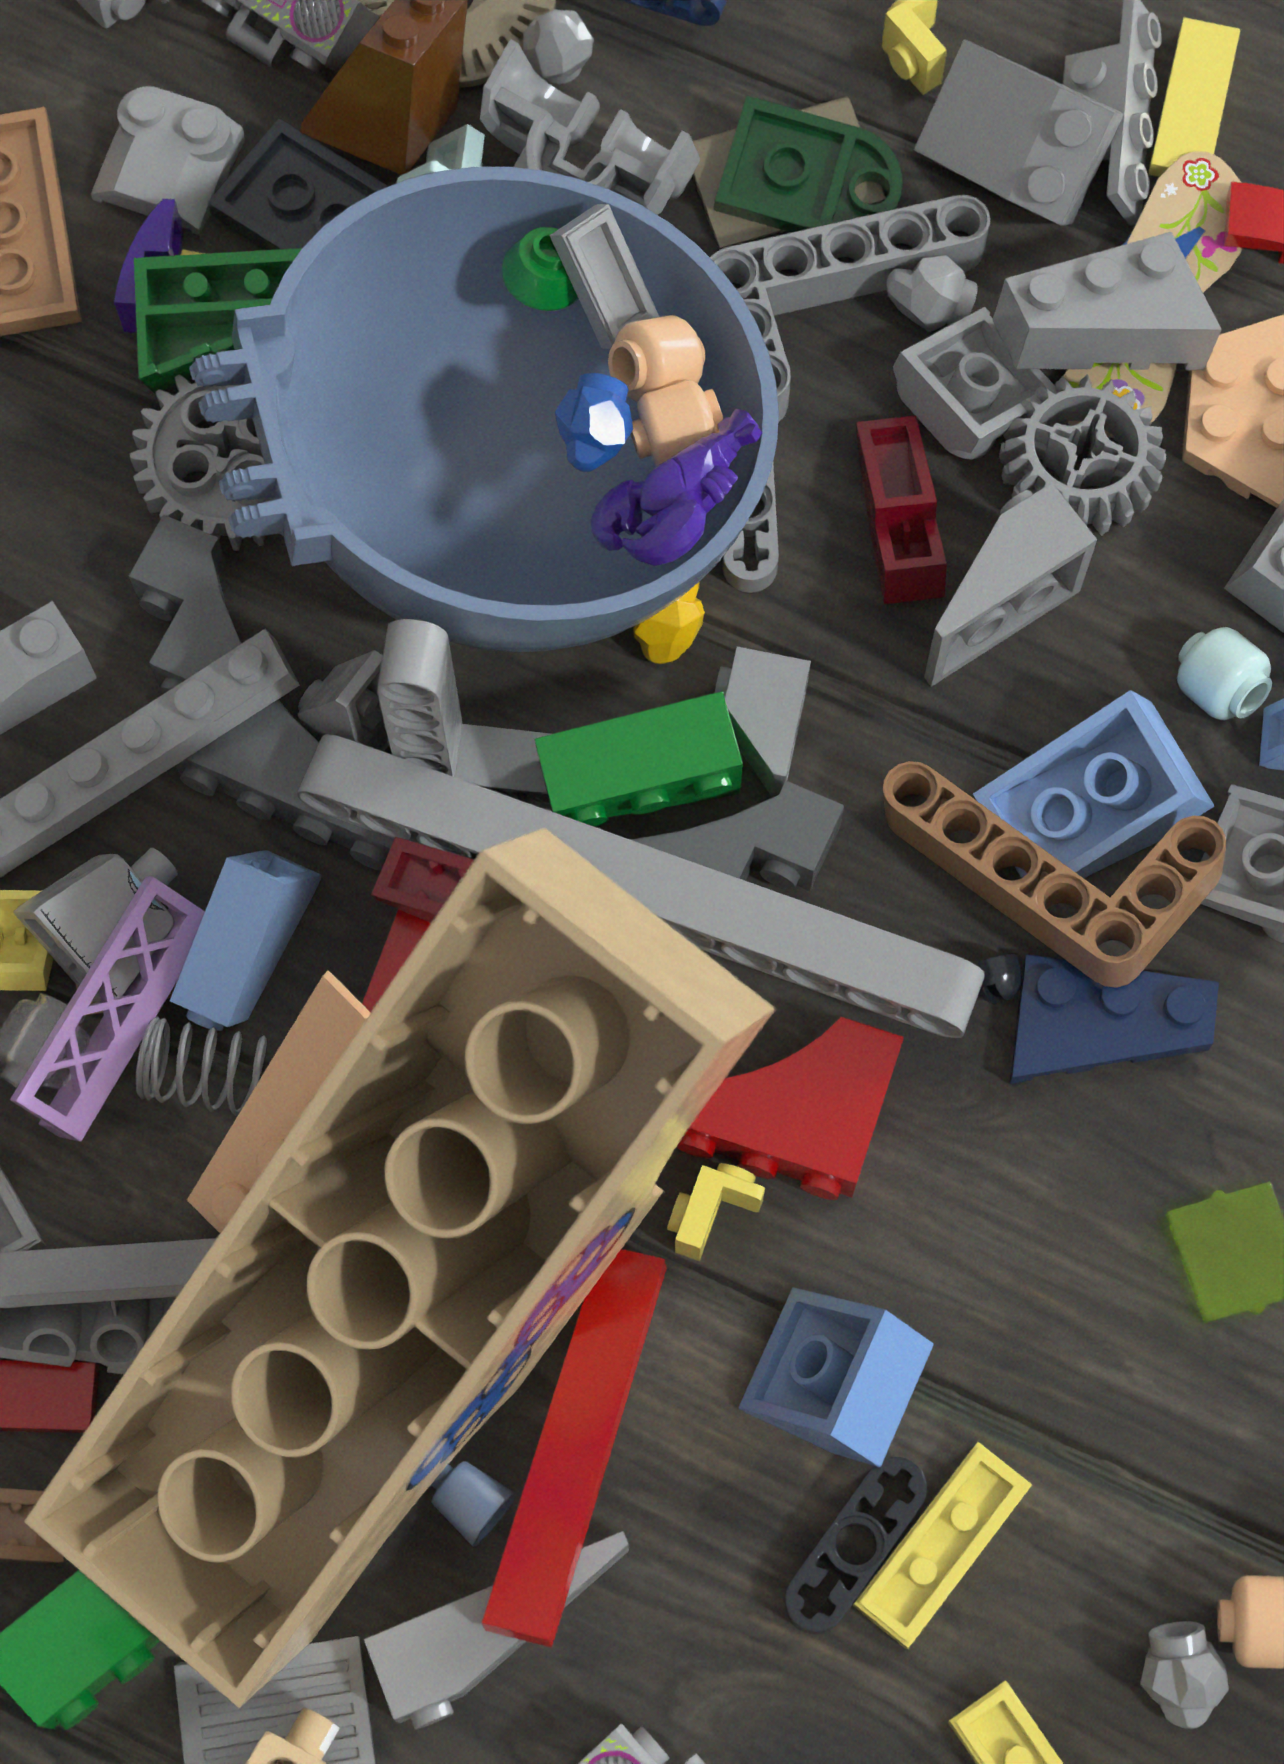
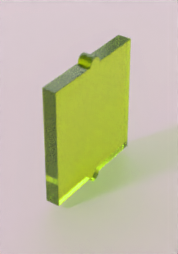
[1166,1181,1284,1323]

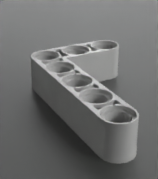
[710,195,990,422]
[377,619,552,812]

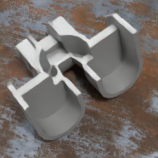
[480,39,700,215]

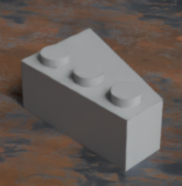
[993,232,1222,370]

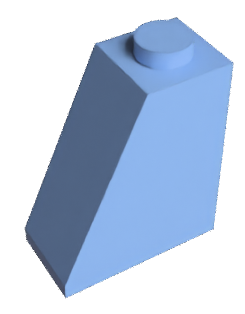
[170,850,322,1030]

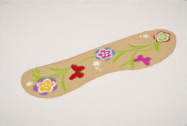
[1063,152,1242,438]

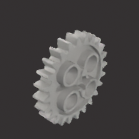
[130,375,284,551]

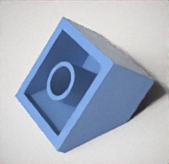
[738,1287,934,1467]

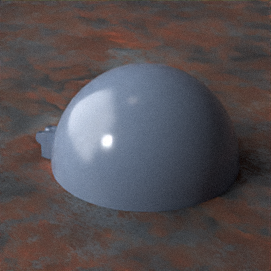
[189,167,779,652]

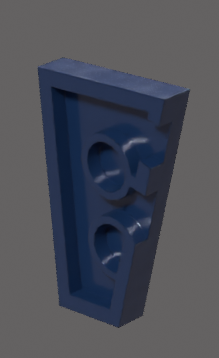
[1009,955,1219,1084]

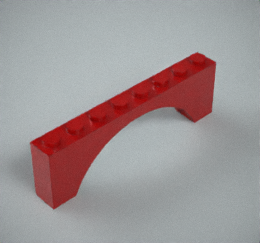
[362,909,904,1200]

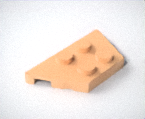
[1182,315,1284,508]

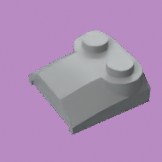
[91,86,245,235]
[893,307,1057,459]
[1201,784,1284,943]

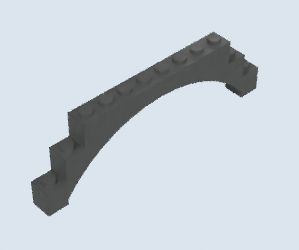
[129,514,844,891]

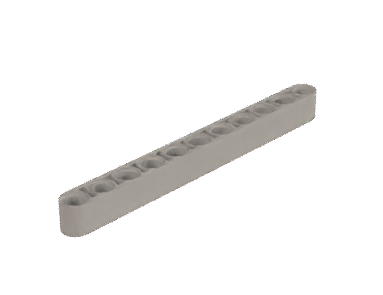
[297,734,985,1038]

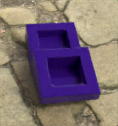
[114,199,184,333]

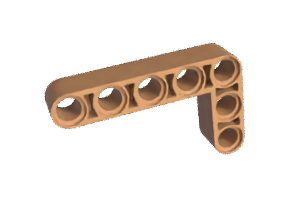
[883,761,1226,987]

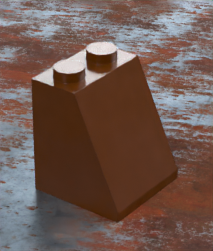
[300,0,468,175]

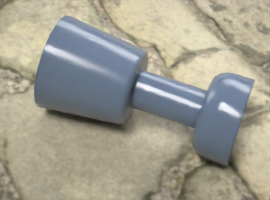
[431,1461,516,1548]

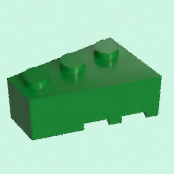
[134,248,302,393]
[534,691,743,827]

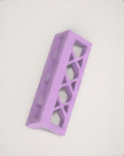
[10,876,205,1141]

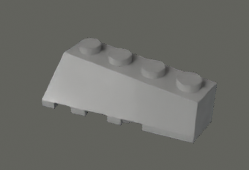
[0,1238,217,1374]

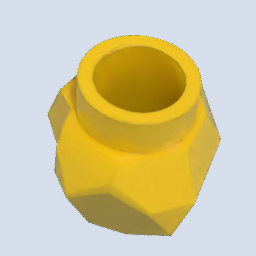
[633,582,704,664]

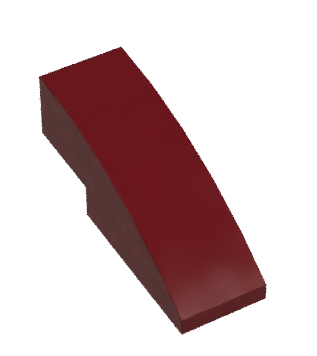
[856,416,947,604]

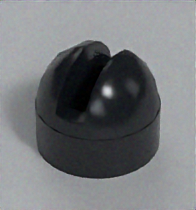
[973,954,1021,1004]

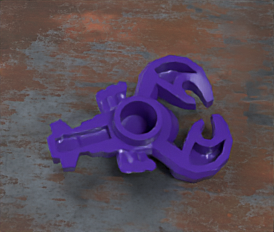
[590,409,762,566]

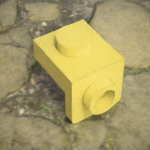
[882,0,947,95]
[0,890,53,991]
[667,1163,765,1261]

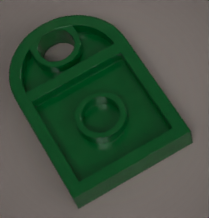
[713,95,903,233]

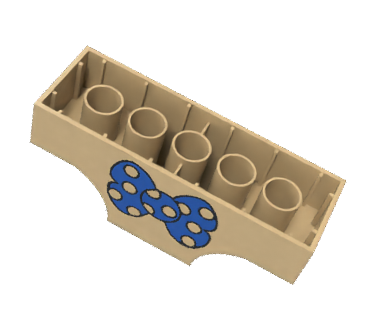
[24,828,775,1708]

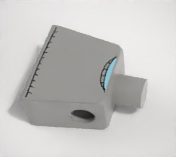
[13,848,178,1002]

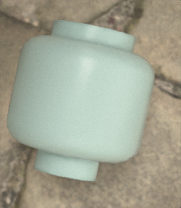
[1177,627,1272,720]

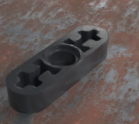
[784,1457,927,1634]

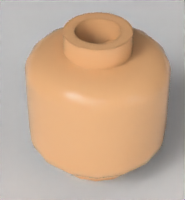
[608,315,705,403]
[631,380,723,467]
[1217,1576,1284,1669]

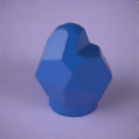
[555,373,633,472]

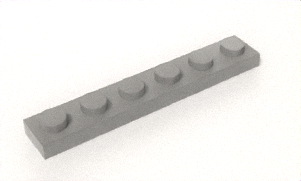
[0,628,300,877]

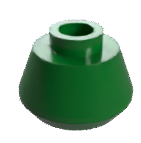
[502,227,579,311]

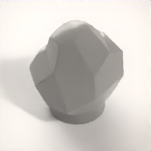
[523,9,594,84]
[886,255,978,332]
[1140,1622,1229,1729]

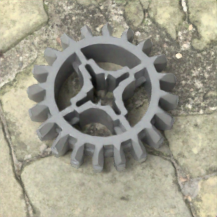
[999,374,1166,536]

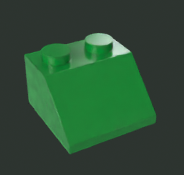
[0,1570,161,1730]

